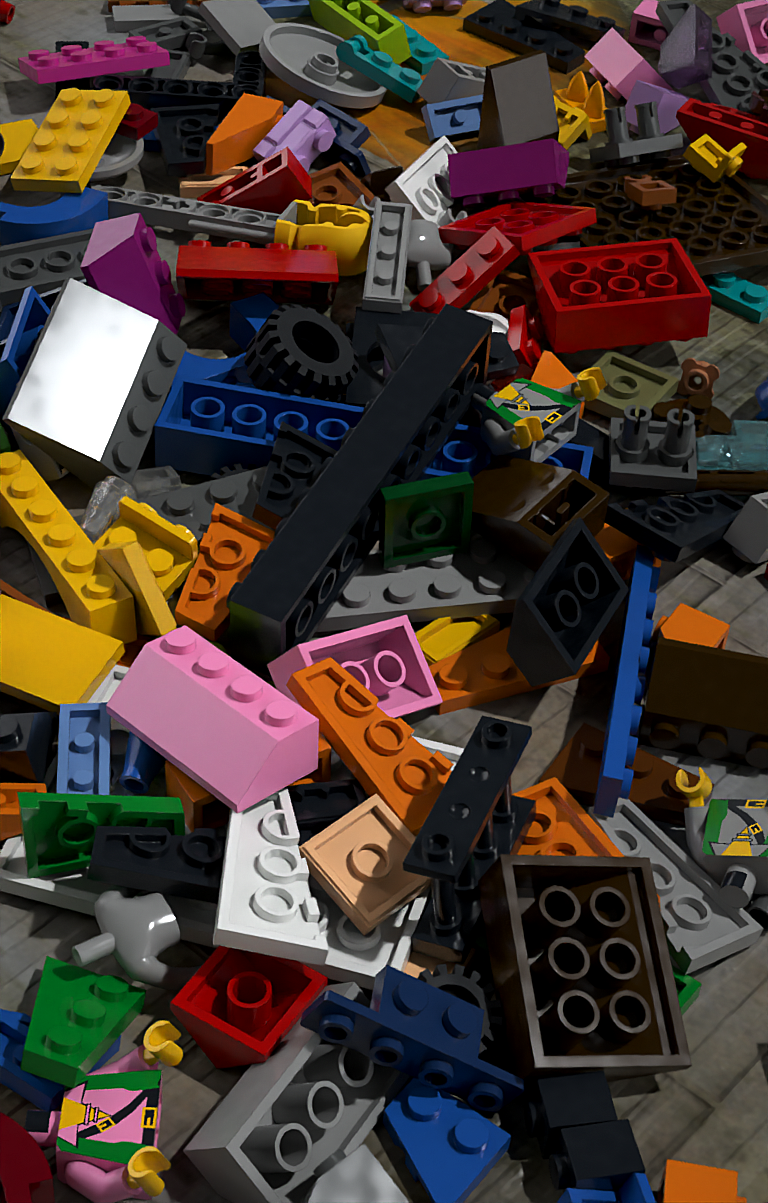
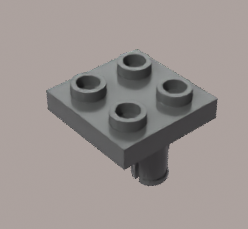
[589,101,684,168]
[609,405,697,492]

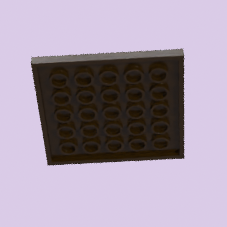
[519,155,768,278]

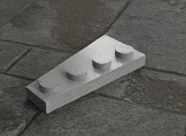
[587,798,763,975]

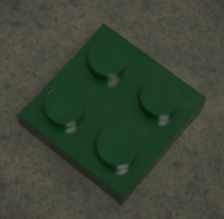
[378,471,474,569]

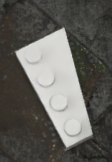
[385,135,458,228]
[213,788,329,966]

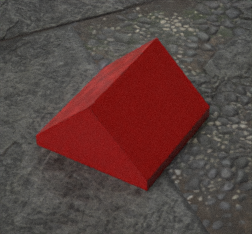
[170,945,328,1069]

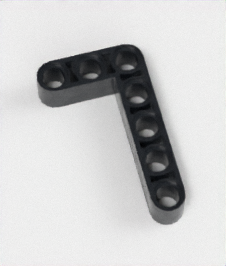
[93,50,266,126]

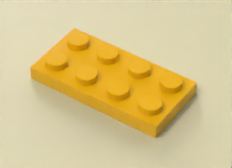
[10,88,131,193]

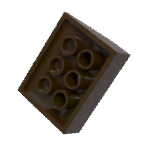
[478,854,692,1091]

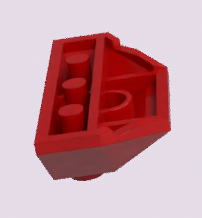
[676,98,768,180]

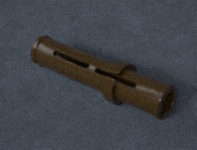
[647,470,768,496]

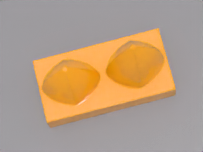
[554,71,608,134]

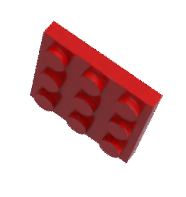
[438,201,597,256]

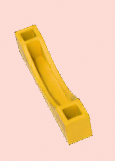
[0,450,137,644]

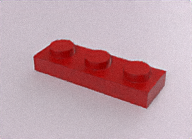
[408,226,520,314]

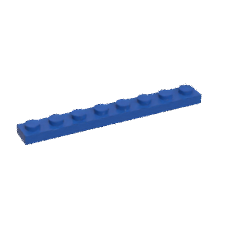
[593,545,661,818]

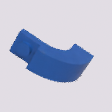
[0,187,108,246]

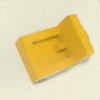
[682,134,747,183]

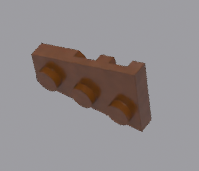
[538,722,715,827]

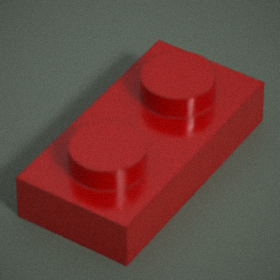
[507,304,545,381]

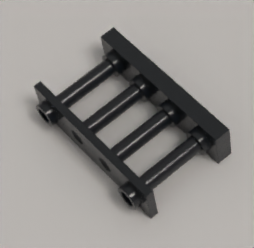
[403,715,536,965]

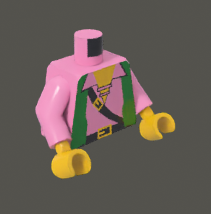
[24,1020,183,1203]

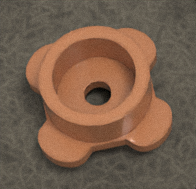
[677,358,720,399]

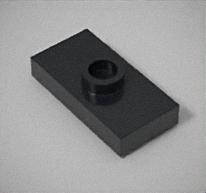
[284,778,367,835]

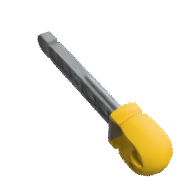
[60,182,373,276]

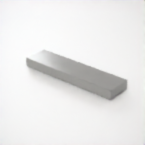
[362,201,413,313]

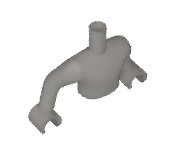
[353,194,468,292]
[72,885,201,990]

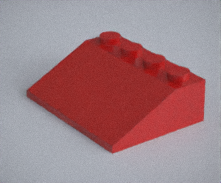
[528,238,712,354]
[176,240,339,305]

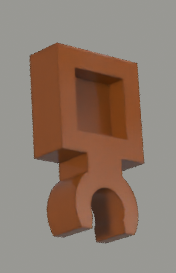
[624,175,677,210]

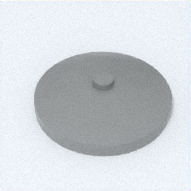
[259,23,387,109]

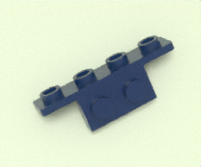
[266,95,371,177]
[300,965,524,1113]

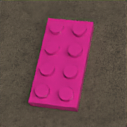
[18,36,170,84]

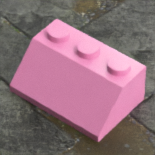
[267,615,443,736]

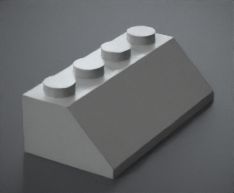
[183,981,410,1203]

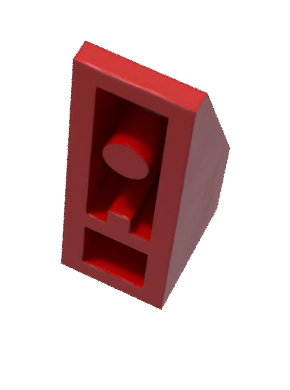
[197,146,312,214]

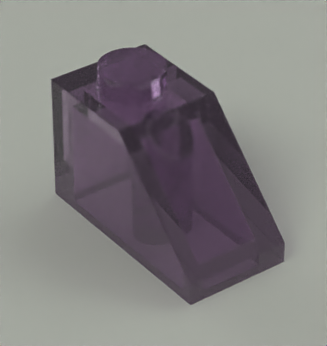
[658,4,712,89]

